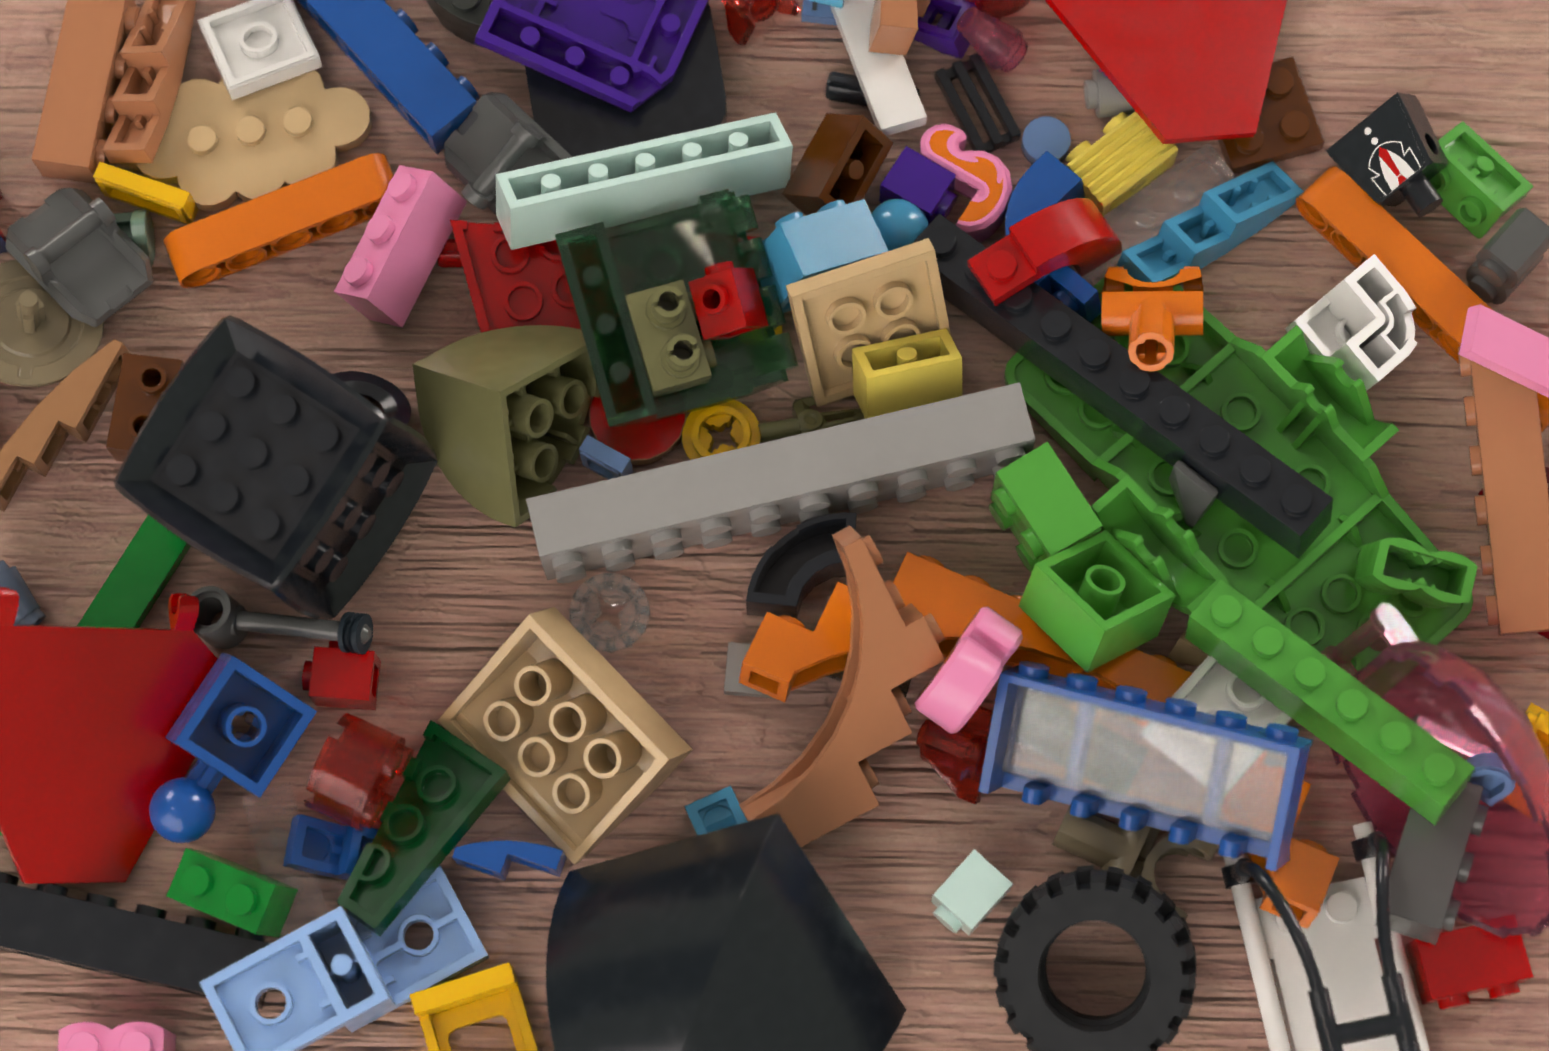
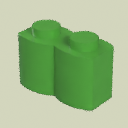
[1354,537,1478,608]

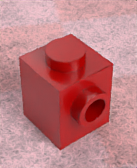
[688,261,769,340]
[302,641,381,710]

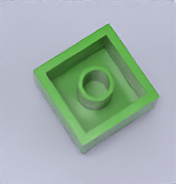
[989,441,1103,572]
[1019,530,1176,673]

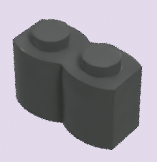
[1466,208,1549,305]

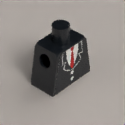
[1326,92,1448,217]

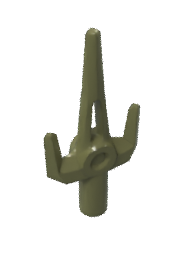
[758,396,865,443]

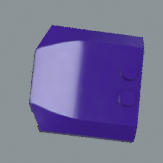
[475,0,709,113]

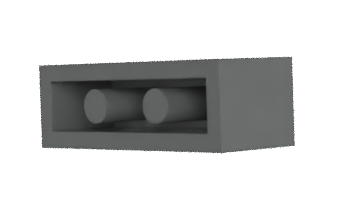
[1375,782,1489,945]

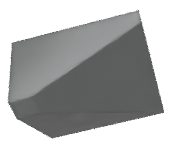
[1169,460,1218,529]

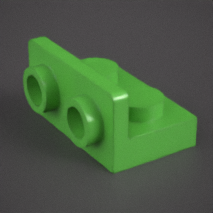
[1430,121,1534,239]

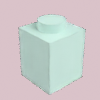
[931,849,1013,936]

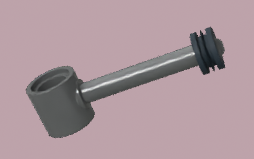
[191,586,373,654]

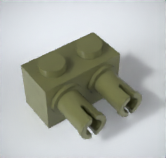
[623,279,717,399]

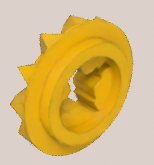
[682,398,761,460]

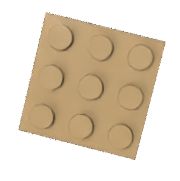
[786,238,951,407]

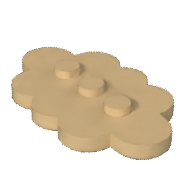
[135,70,372,211]

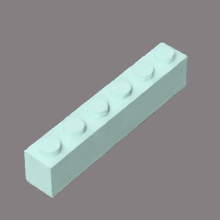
[495,112,793,250]

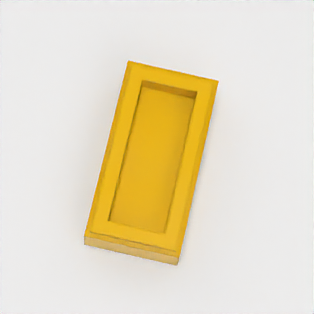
[93,162,199,224]

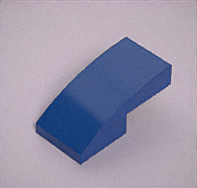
[283,814,379,880]
[452,841,567,880]

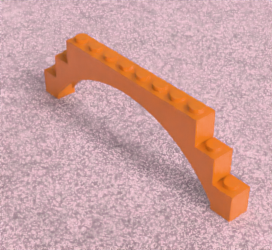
[739,552,1340,929]

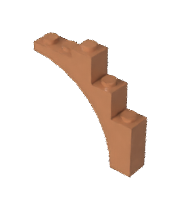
[739,526,945,847]

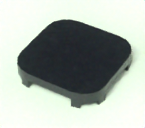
[525,3,727,157]

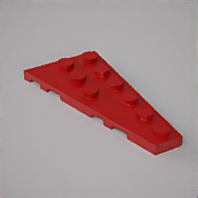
[450,220,761,334]

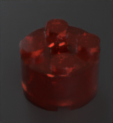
[304,713,414,832]

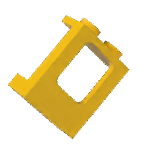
[409,962,539,1051]

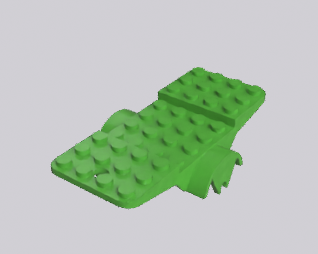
[1004,265,1473,697]

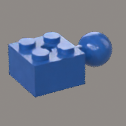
[149,652,317,843]

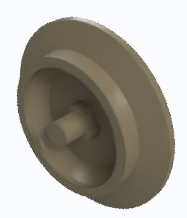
[0,260,104,387]

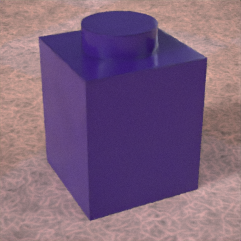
[879,146,958,224]

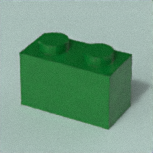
[166,848,298,937]

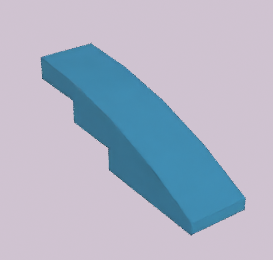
[1117,161,1304,282]

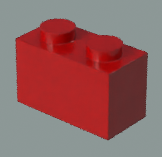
[1406,916,1533,1011]

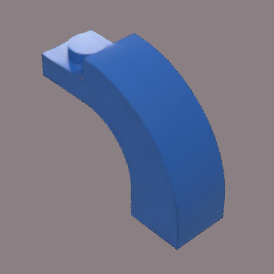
[1005,151,1101,323]

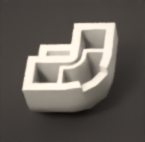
[1285,254,1418,391]

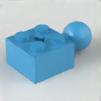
[747,199,929,317]

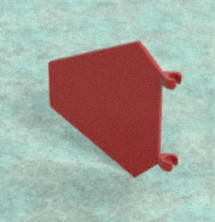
[1045,0,1287,144]
[0,587,217,884]

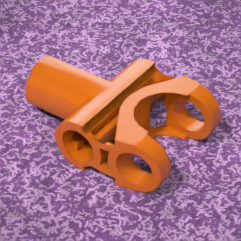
[1101,266,1204,372]

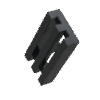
[935,52,1021,153]

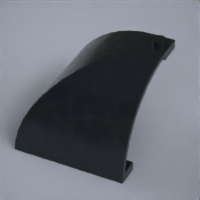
[546,813,906,1051]

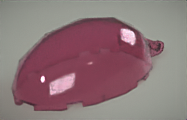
[1321,603,1549,938]

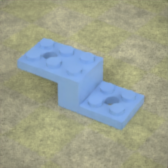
[199,865,490,1051]

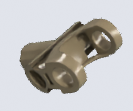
[1052,805,1218,921]

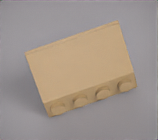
[437,607,693,865]

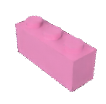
[334,165,467,328]

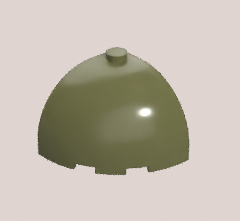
[412,325,603,528]

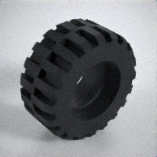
[994,865,1196,1051]

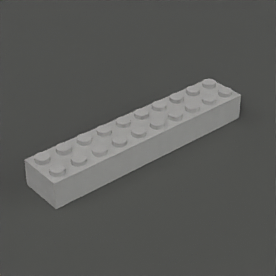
[526,382,1035,583]

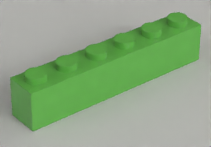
[1185,579,1476,825]

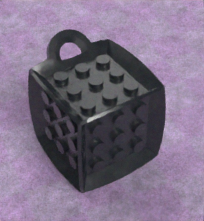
[114,316,438,620]

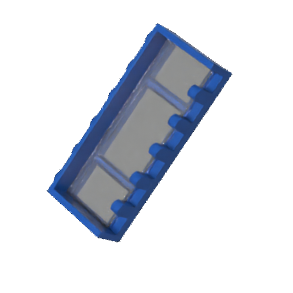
[978,661,1313,872]

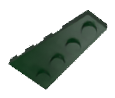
[337,720,511,936]

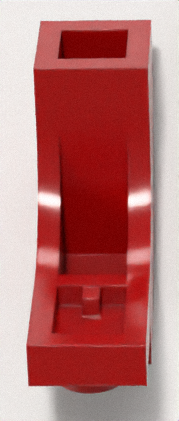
[967,198,1122,306]

